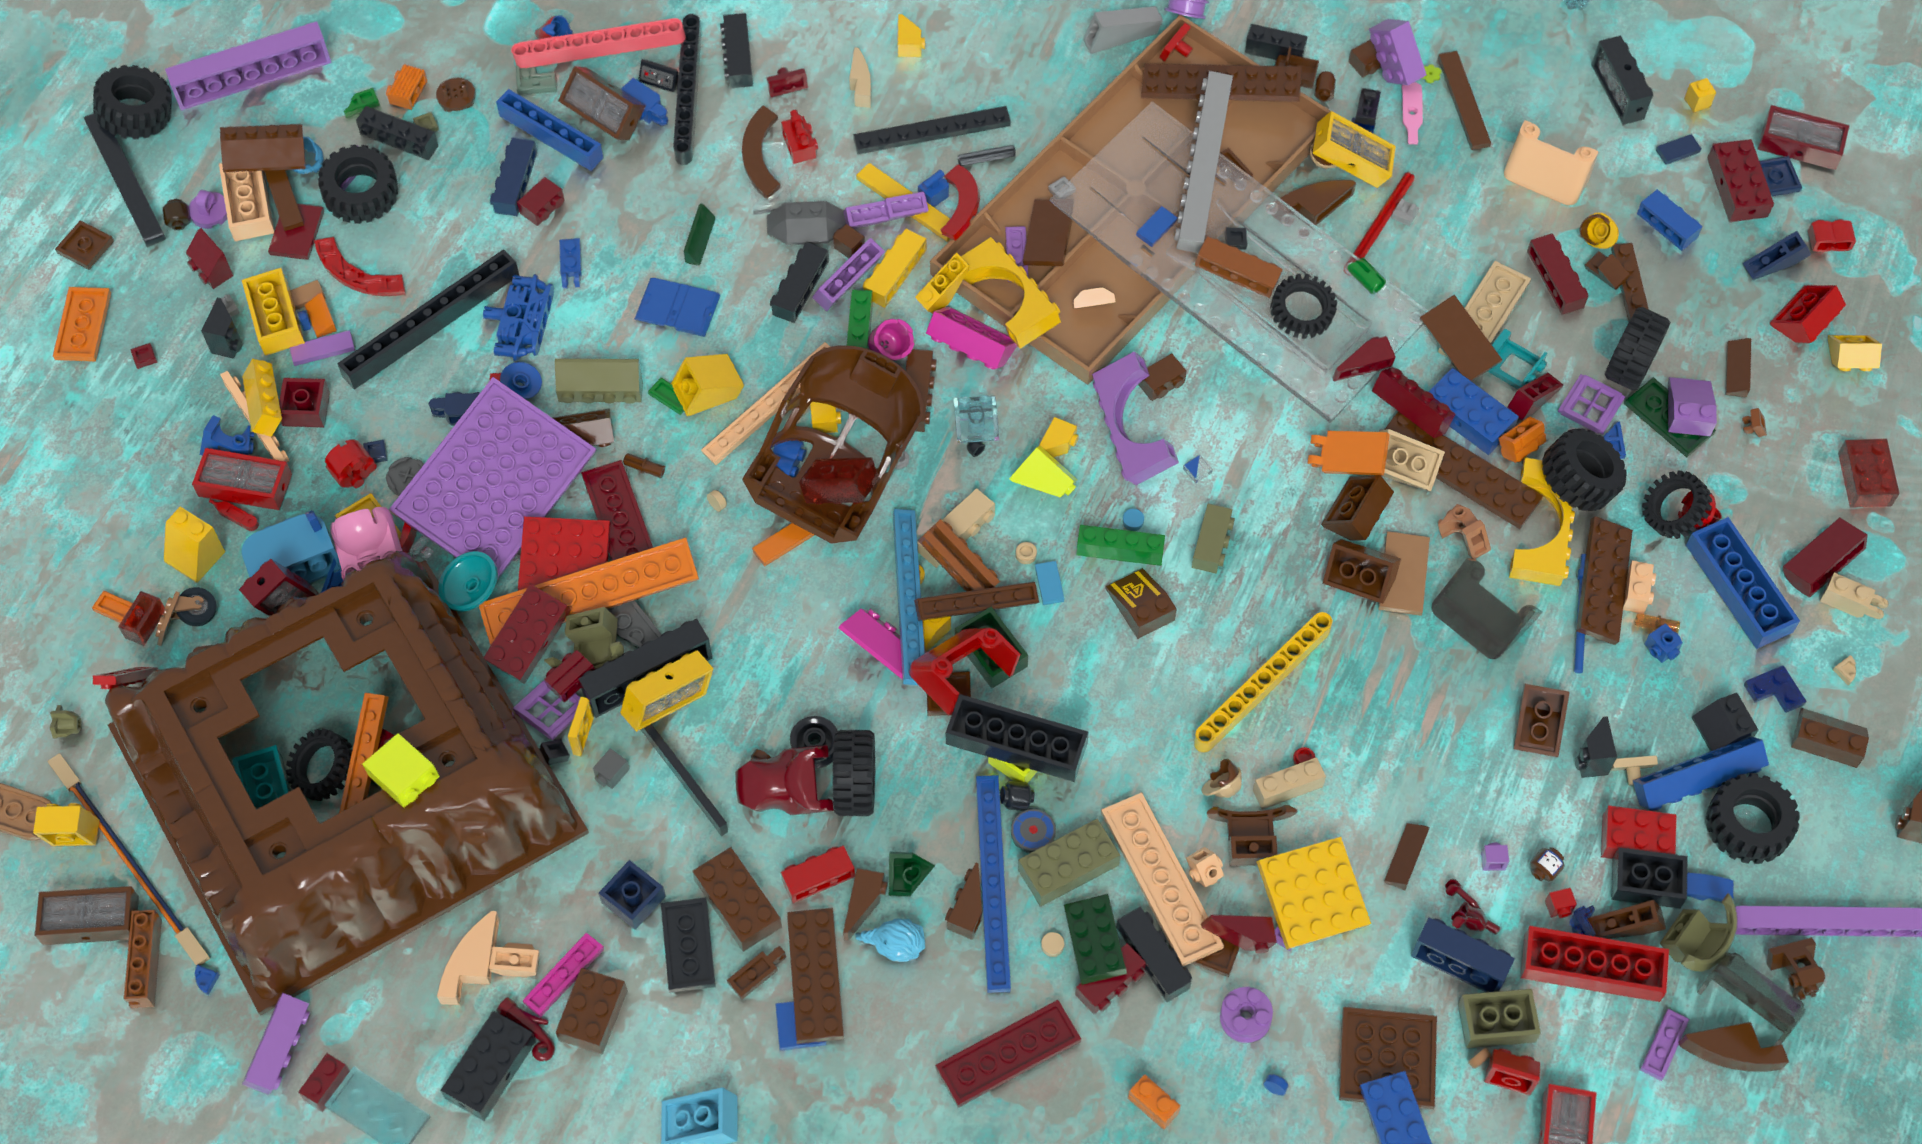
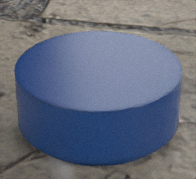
[1263,1074,1289,1096]

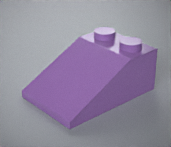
[1668,377,1717,436]

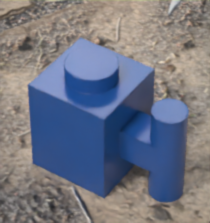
[918,170,949,207]

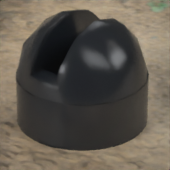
[967,439,985,457]

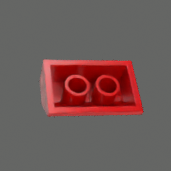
[1770,285,1846,343]

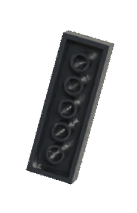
[578,618,712,718]
[945,694,1089,782]

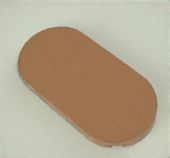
[0,783,52,841]

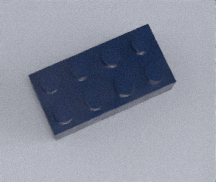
[1411,917,1515,993]

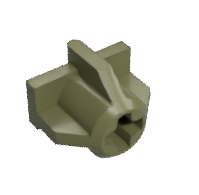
[50,705,82,739]

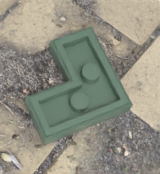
[516,65,557,95]

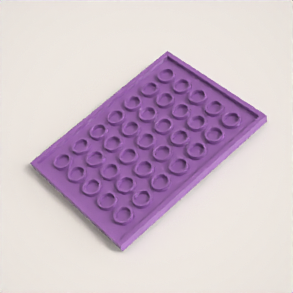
[389,377,596,580]

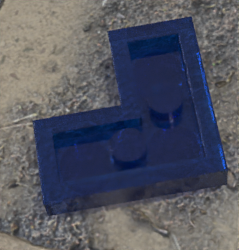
[1744,665,1807,713]

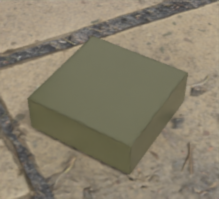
[413,112,439,132]

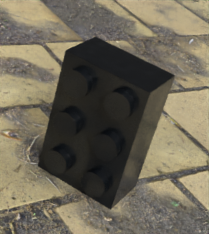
[1612,847,1688,909]

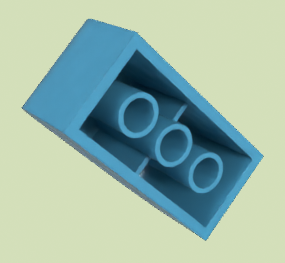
[242,514,342,583]

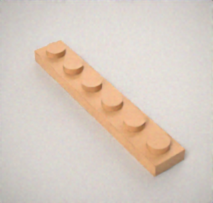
[220,371,290,462]

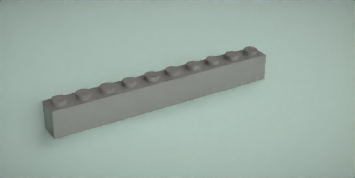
[1174,71,1233,253]

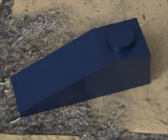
[1743,231,1811,280]

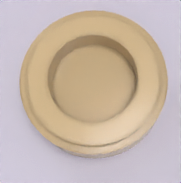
[707,490,727,512]
[1015,542,1037,564]
[1041,932,1064,957]

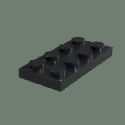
[661,897,716,993]

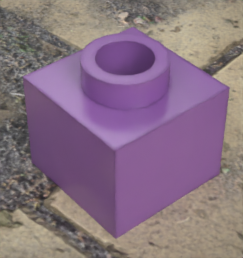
[1481,843,1509,871]

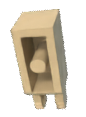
[1820,573,1889,620]

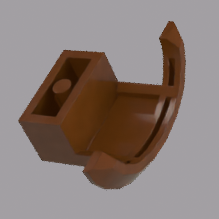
[1207,805,1297,866]

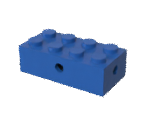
[1429,368,1519,456]

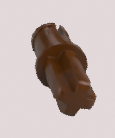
[623,453,666,479]

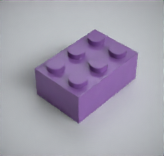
[1369,19,1426,85]

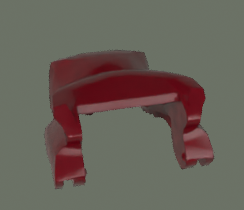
[735,745,834,815]

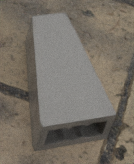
[1083,6,1163,54]

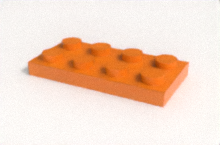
[53,287,111,362]

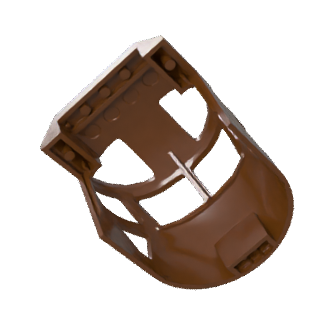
[742,345,924,544]

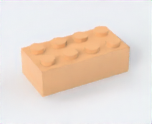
[219,163,274,241]

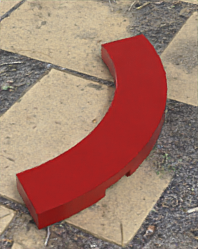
[940,164,980,241]
[314,237,406,296]

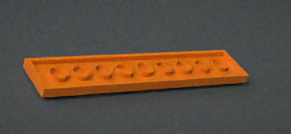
[479,537,699,645]

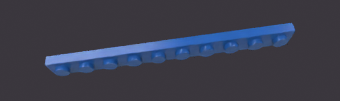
[976,775,1011,993]

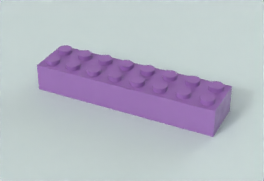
[165,21,331,110]

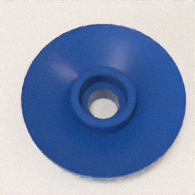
[500,362,542,400]

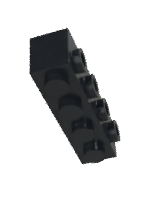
[356,106,439,161]

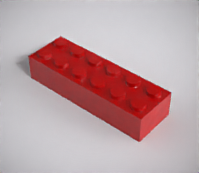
[1520,926,1669,1002]

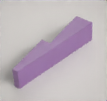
[843,192,929,229]

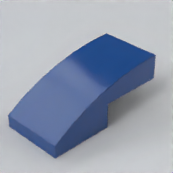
[1687,873,1734,902]

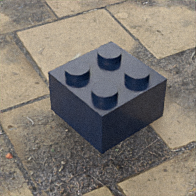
[598,860,666,930]

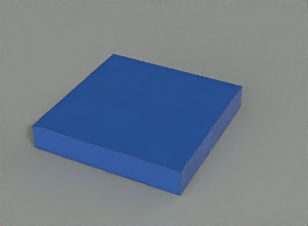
[776,1001,827,1051]

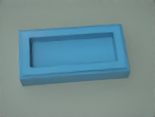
[1035,561,1064,605]

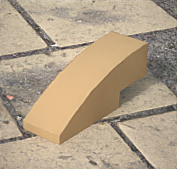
[849,47,871,108]

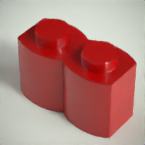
[1808,219,1856,252]

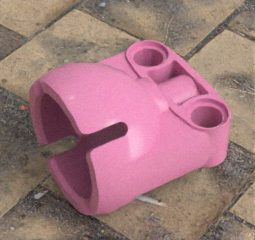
[330,507,402,580]

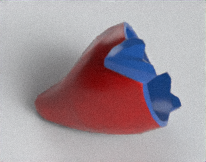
[535,15,573,39]

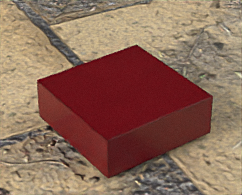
[130,343,157,369]

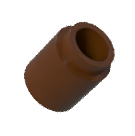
[1315,71,1336,102]

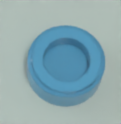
[1123,509,1144,531]

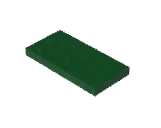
[1624,377,1716,458]

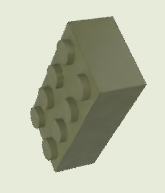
[1018,819,1120,907]

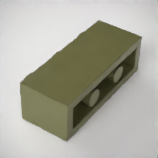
[1192,503,1235,574]

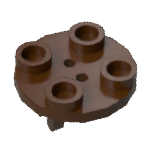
[436,78,475,112]

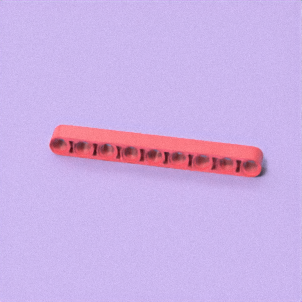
[511,18,686,68]

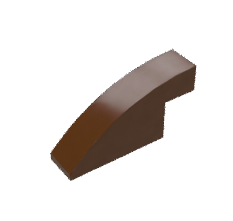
[1270,180,1356,228]
[1678,1022,1789,1072]

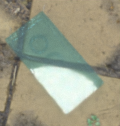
[325,1067,431,1144]

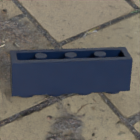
[490,138,537,217]

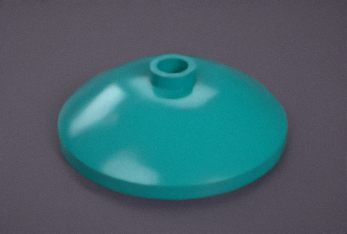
[438,551,498,612]

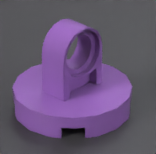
[189,190,228,229]

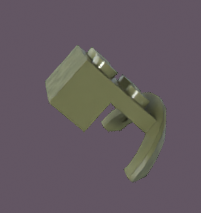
[544,607,624,670]
[1659,893,1738,971]

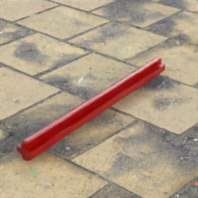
[1343,172,1415,277]

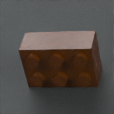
[556,968,628,1054]

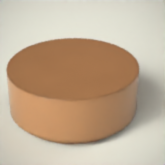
[1468,1047,1491,1069]

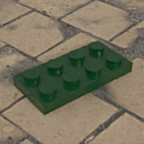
[1064,894,1127,985]

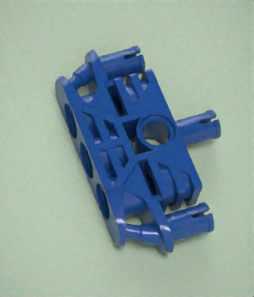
[483,274,554,362]

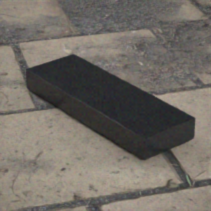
[1355,88,1381,126]

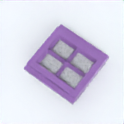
[1558,374,1626,435]
[513,681,580,740]

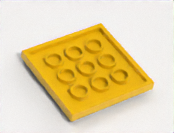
[1256,837,1371,950]

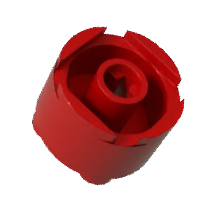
[325,439,377,489]

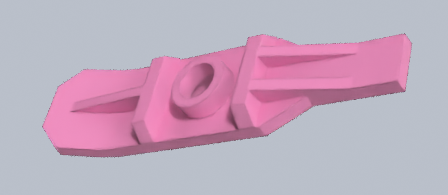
[1402,82,1423,145]

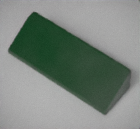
[683,203,715,266]

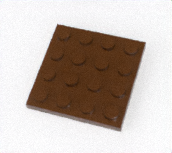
[1339,1007,1437,1110]

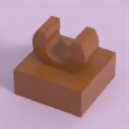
[1742,408,1767,437]

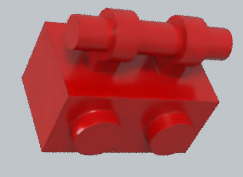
[781,110,818,164]

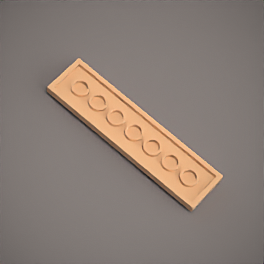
[1101,792,1224,967]

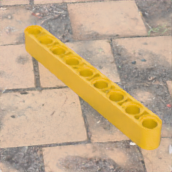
[1194,612,1332,753]

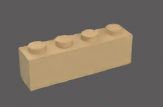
[917,488,995,568]

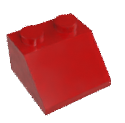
[1484,1048,1540,1096]

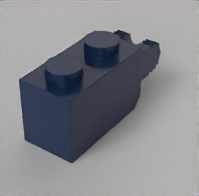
[428,392,481,426]

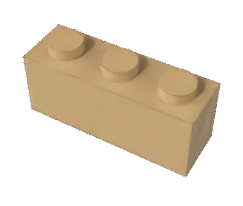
[1253,757,1326,809]

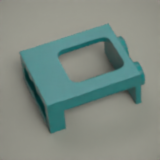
[1487,329,1547,389]

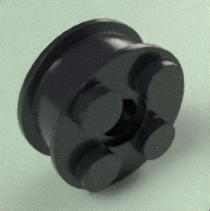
[790,716,838,769]

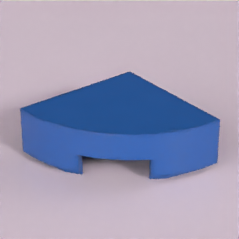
[297,310,312,331]
[305,510,322,532]
[195,964,220,996]

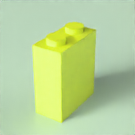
[362,733,439,808]

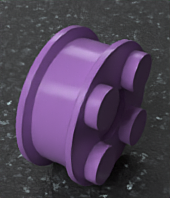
[1164,0,1209,19]
[1220,987,1273,1043]

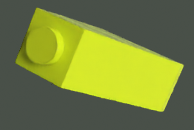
[1009,446,1078,497]

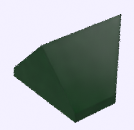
[888,852,936,897]

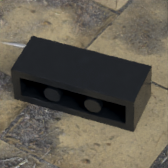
[1245,24,1308,60]

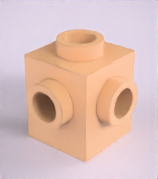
[1186,847,1224,887]

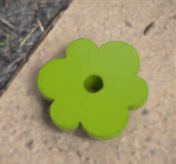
[1421,64,1442,84]

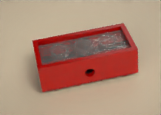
[192,448,292,510]
[1539,1084,1597,1144]

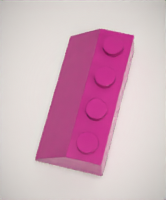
[926,306,1017,370]
[838,609,927,680]

